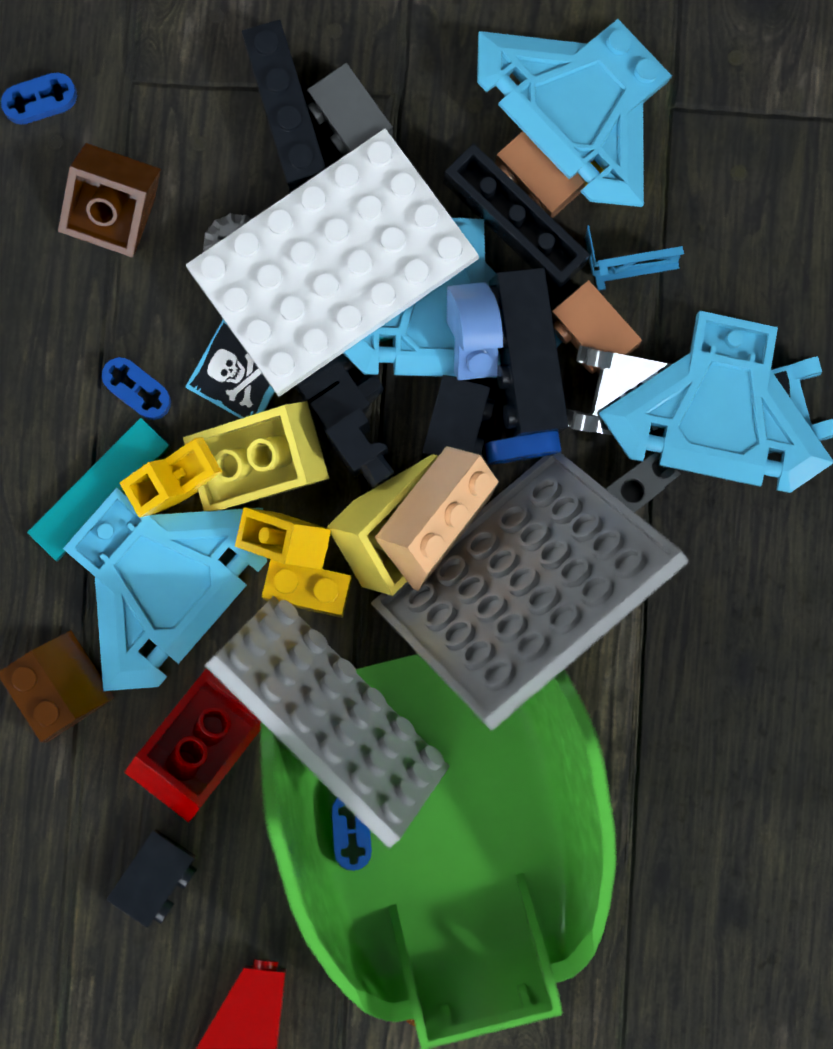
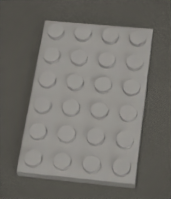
[205,596,450,848]

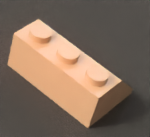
[374,446,498,591]

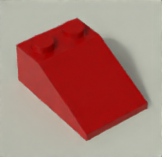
[124,669,261,823]

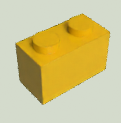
[235,507,331,570]
[262,559,352,618]

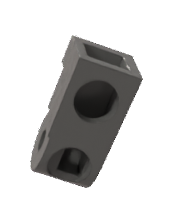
[605,452,681,513]

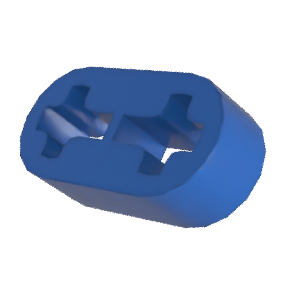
[1,72,77,125]
[102,357,171,420]
[484,431,562,465]
[331,798,372,871]

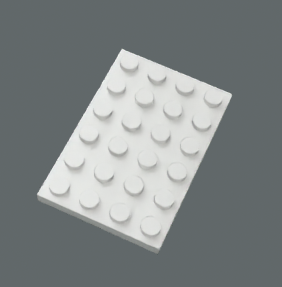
[186,129,479,397]

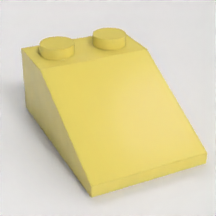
[183,401,329,511]
[327,454,438,596]

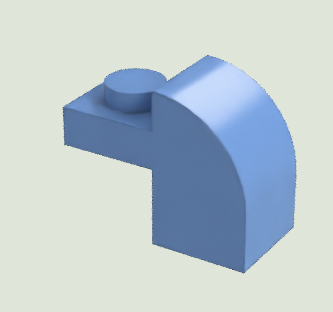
[446,282,503,380]

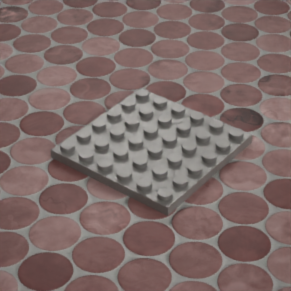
[371,453,688,731]

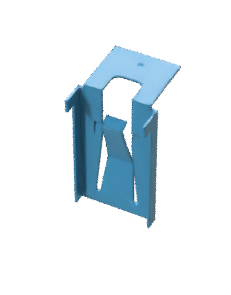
[585,225,684,290]

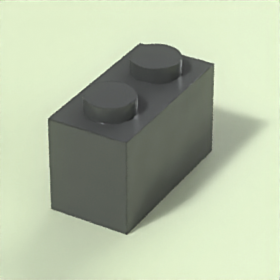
[306,63,393,157]

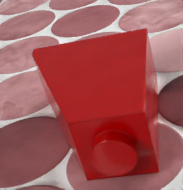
[196,959,287,1049]

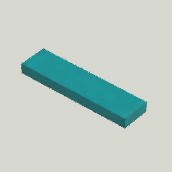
[27,418,170,562]

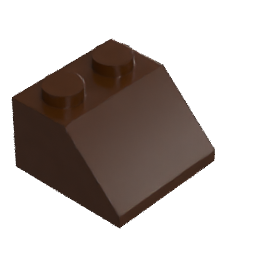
[58,143,161,258]
[0,630,115,743]

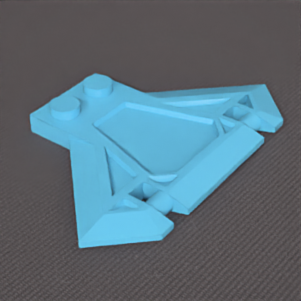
[477,19,672,207]
[343,218,562,378]
[599,311,833,493]
[63,487,267,691]

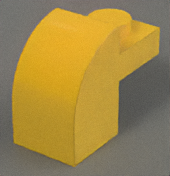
[119,437,222,518]

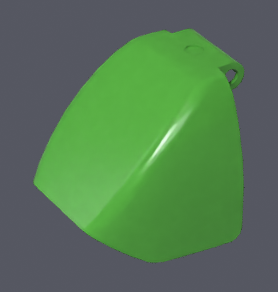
[261,654,616,1049]

